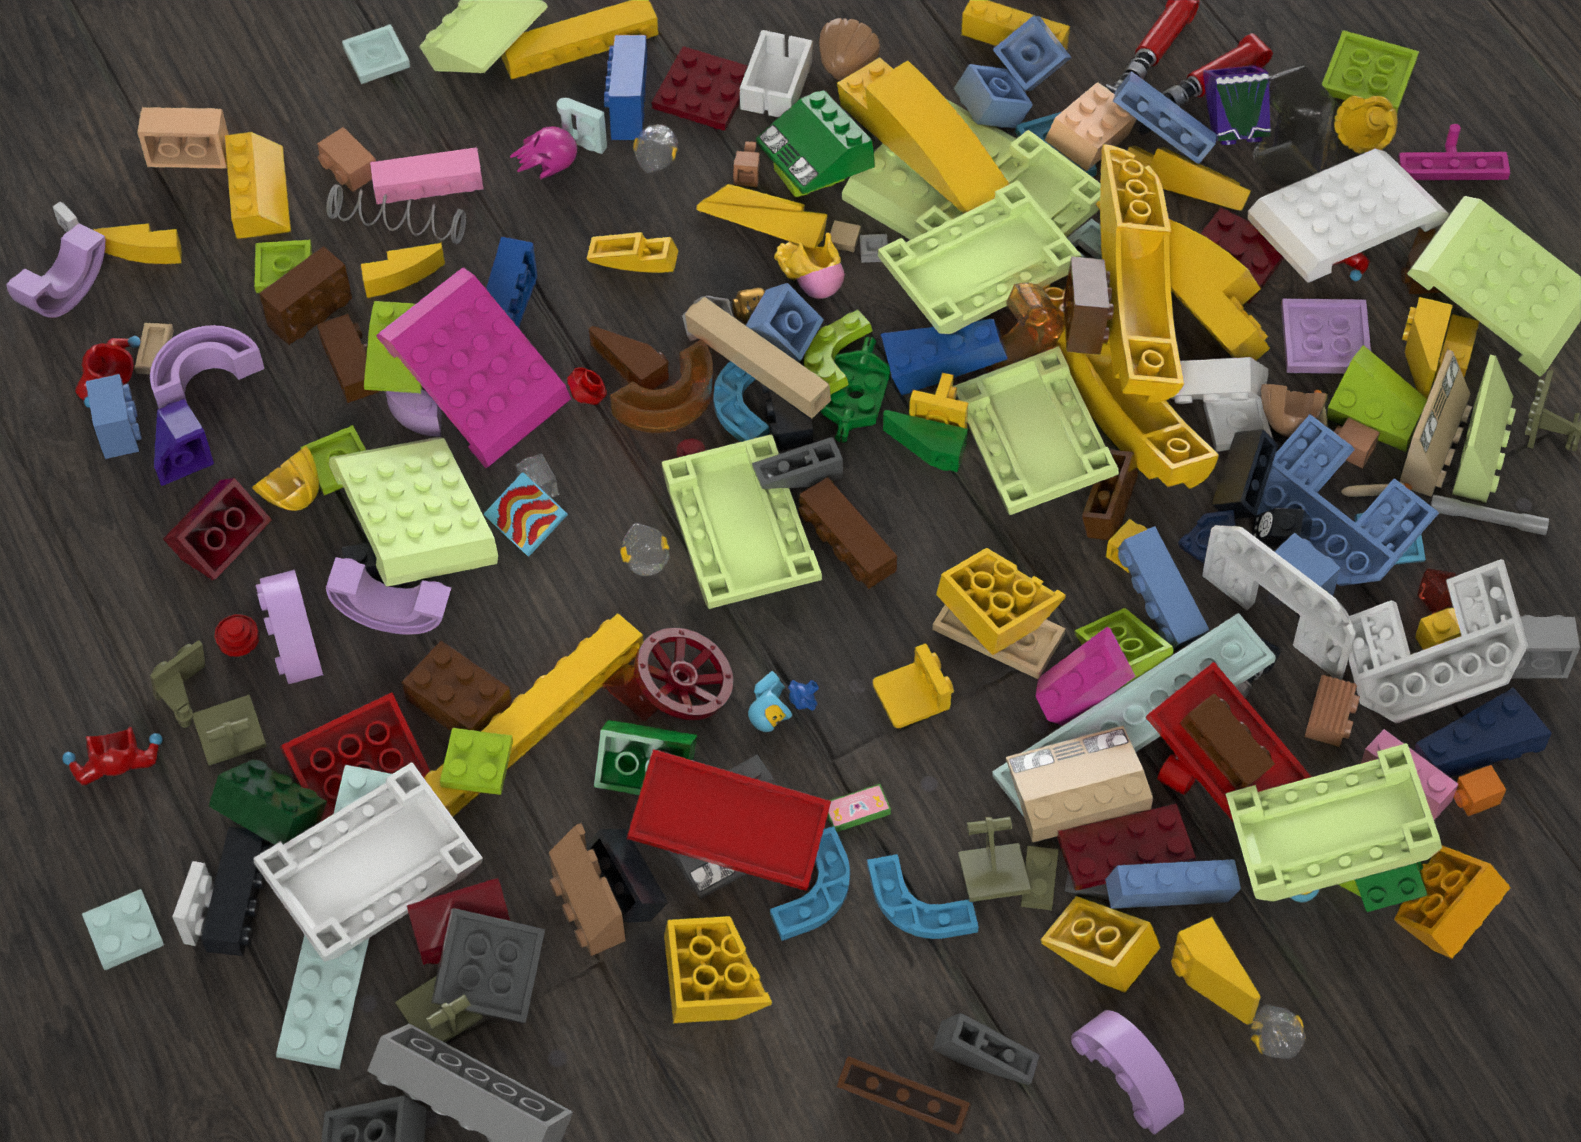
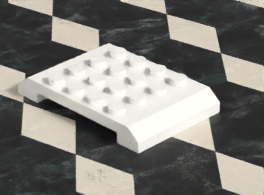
[1248,149,1449,283]
[254,762,483,962]

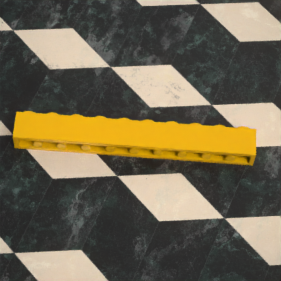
[424,614,644,817]

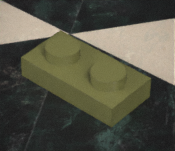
[1021,846,1059,910]

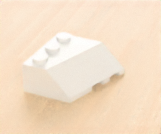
[1171,357,1268,404]

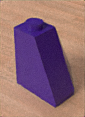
[154,399,214,486]

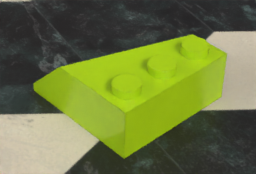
[1327,345,1428,452]

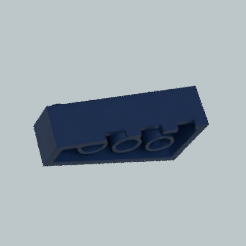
[1414,688,1552,777]

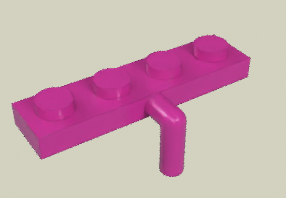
[1398,124,1510,180]

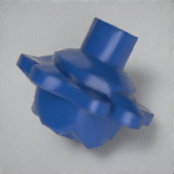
[788,680,819,711]

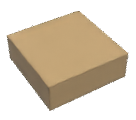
[830,220,861,252]

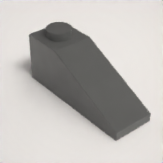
[752,437,843,489]
[932,1013,1040,1085]

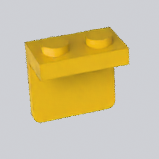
[873,643,954,728]

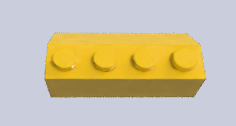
[225,132,291,239]

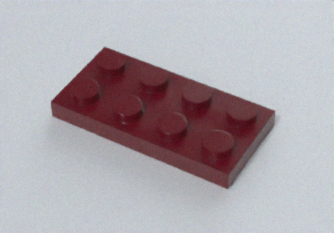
[1057,804,1196,891]

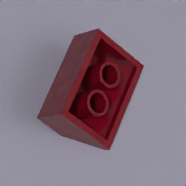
[163,478,272,580]
[406,878,510,965]

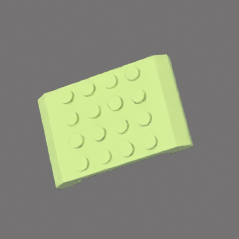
[842,98,1016,240]
[915,130,1101,237]
[878,180,1081,334]
[1407,196,1581,377]
[953,346,1119,515]
[662,434,822,609]
[329,437,498,587]
[1226,743,1442,901]

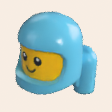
[748,671,792,732]

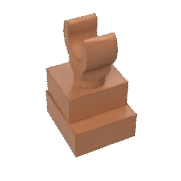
[733,141,760,187]

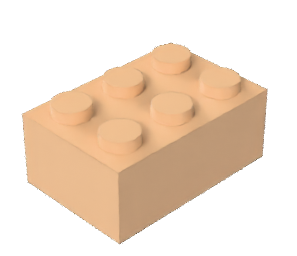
[1045,82,1136,171]
[137,107,229,169]

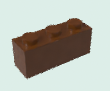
[317,314,379,403]
[1082,449,1138,540]
[1180,693,1275,790]

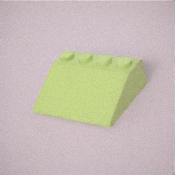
[419,0,548,73]
[1452,355,1516,503]

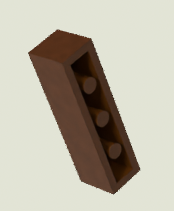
[798,477,897,589]
[836,1056,972,1135]

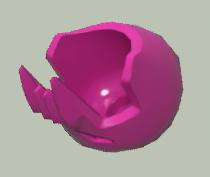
[510,126,577,180]

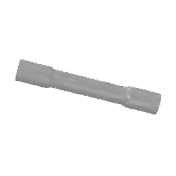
[1430,494,1549,535]

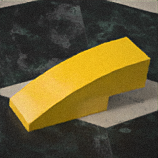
[94,223,182,264]
[587,232,679,273]
[361,243,445,298]

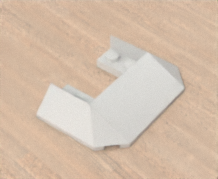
[1202,525,1356,680]
[1348,559,1528,723]

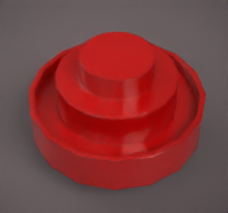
[567,367,607,405]
[214,614,260,657]

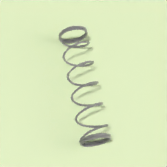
[326,184,466,244]

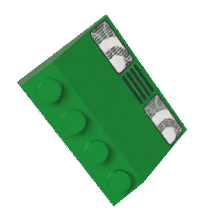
[755,90,875,194]

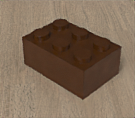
[259,246,352,345]
[1063,257,1114,355]
[402,641,512,731]

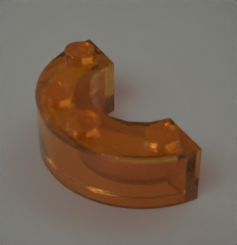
[986,283,1064,372]
[610,339,714,433]

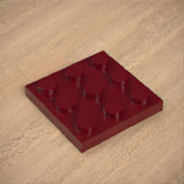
[652,46,748,131]
[1201,207,1284,304]

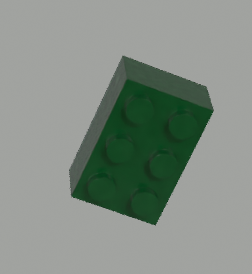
[209,759,327,845]

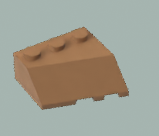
[549,823,626,956]

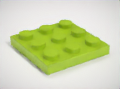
[1320,30,1419,113]

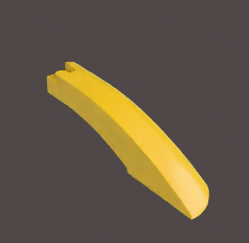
[1100,144,1184,403]
[1021,284,1219,489]

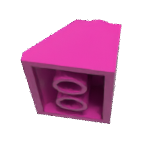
[1035,627,1135,726]

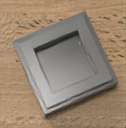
[860,234,888,263]

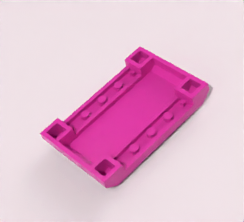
[376,267,571,468]

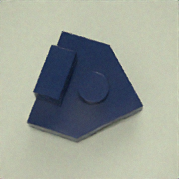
[1178,510,1236,564]

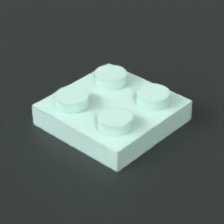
[342,24,410,84]
[82,889,164,970]

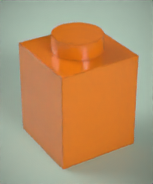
[1454,765,1506,817]

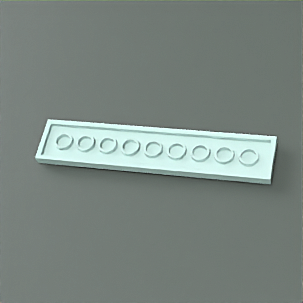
[992,613,1275,816]
[276,765,392,1069]

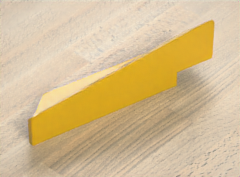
[1127,146,1251,211]
[697,184,827,249]

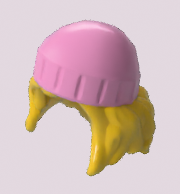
[774,232,845,299]

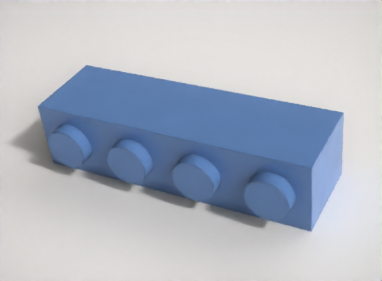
[1113,71,1217,165]
[1118,526,1209,651]
[1105,859,1241,909]

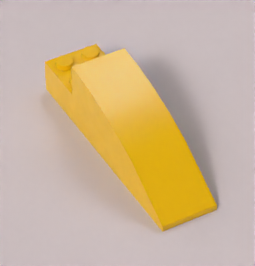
[837,57,1010,214]
[1095,201,1270,361]

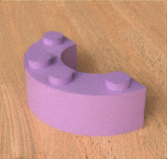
[6,223,105,318]
[150,325,264,409]
[385,390,442,436]
[326,557,451,635]
[256,570,323,684]
[1071,1010,1184,1135]

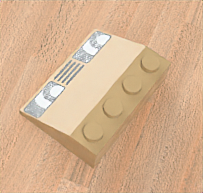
[1400,349,1472,497]
[1006,726,1153,843]

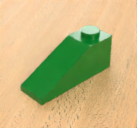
[883,410,968,472]

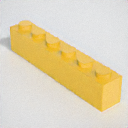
[501,0,658,79]

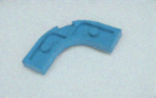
[714,361,769,442]
[770,826,850,941]
[867,854,979,939]

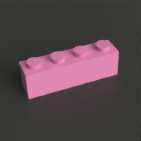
[370,147,483,204]

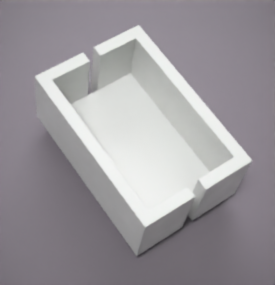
[740,30,813,117]

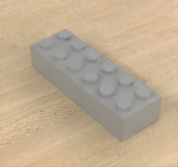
[367,1024,573,1142]

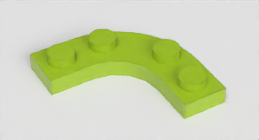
[804,310,873,395]

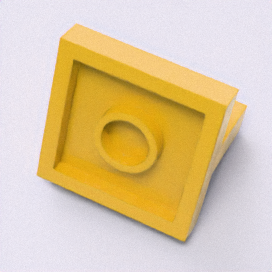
[909,373,969,429]

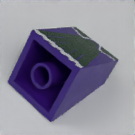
[1203,66,1271,145]

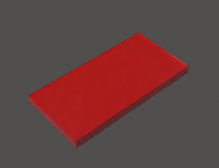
[1145,662,1311,823]
[627,749,831,891]

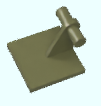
[1525,370,1581,451]
[150,640,206,728]
[193,695,267,766]
[958,816,1031,902]
[395,976,483,1043]

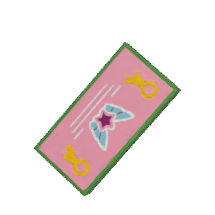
[827,784,891,832]

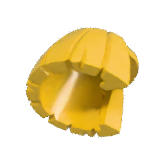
[1334,96,1398,154]
[252,446,319,511]

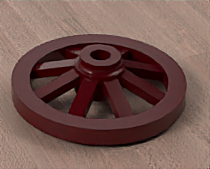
[634,628,733,720]

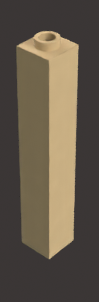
[685,297,831,418]

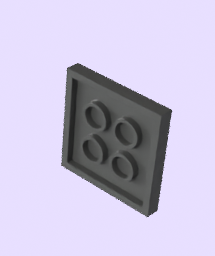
[431,908,545,1024]

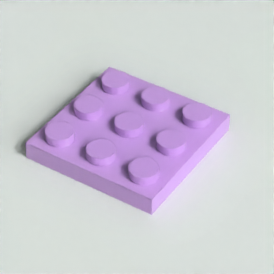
[1281,299,1371,374]

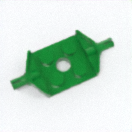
[821,337,890,443]

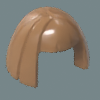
[819,18,880,81]
[1261,384,1328,437]

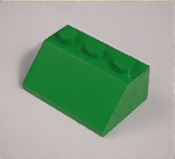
[594,720,697,795]

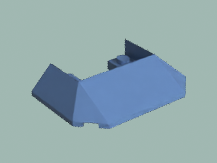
[1257,414,1439,586]

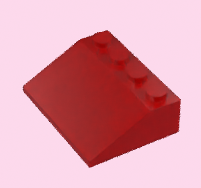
[279,692,430,822]

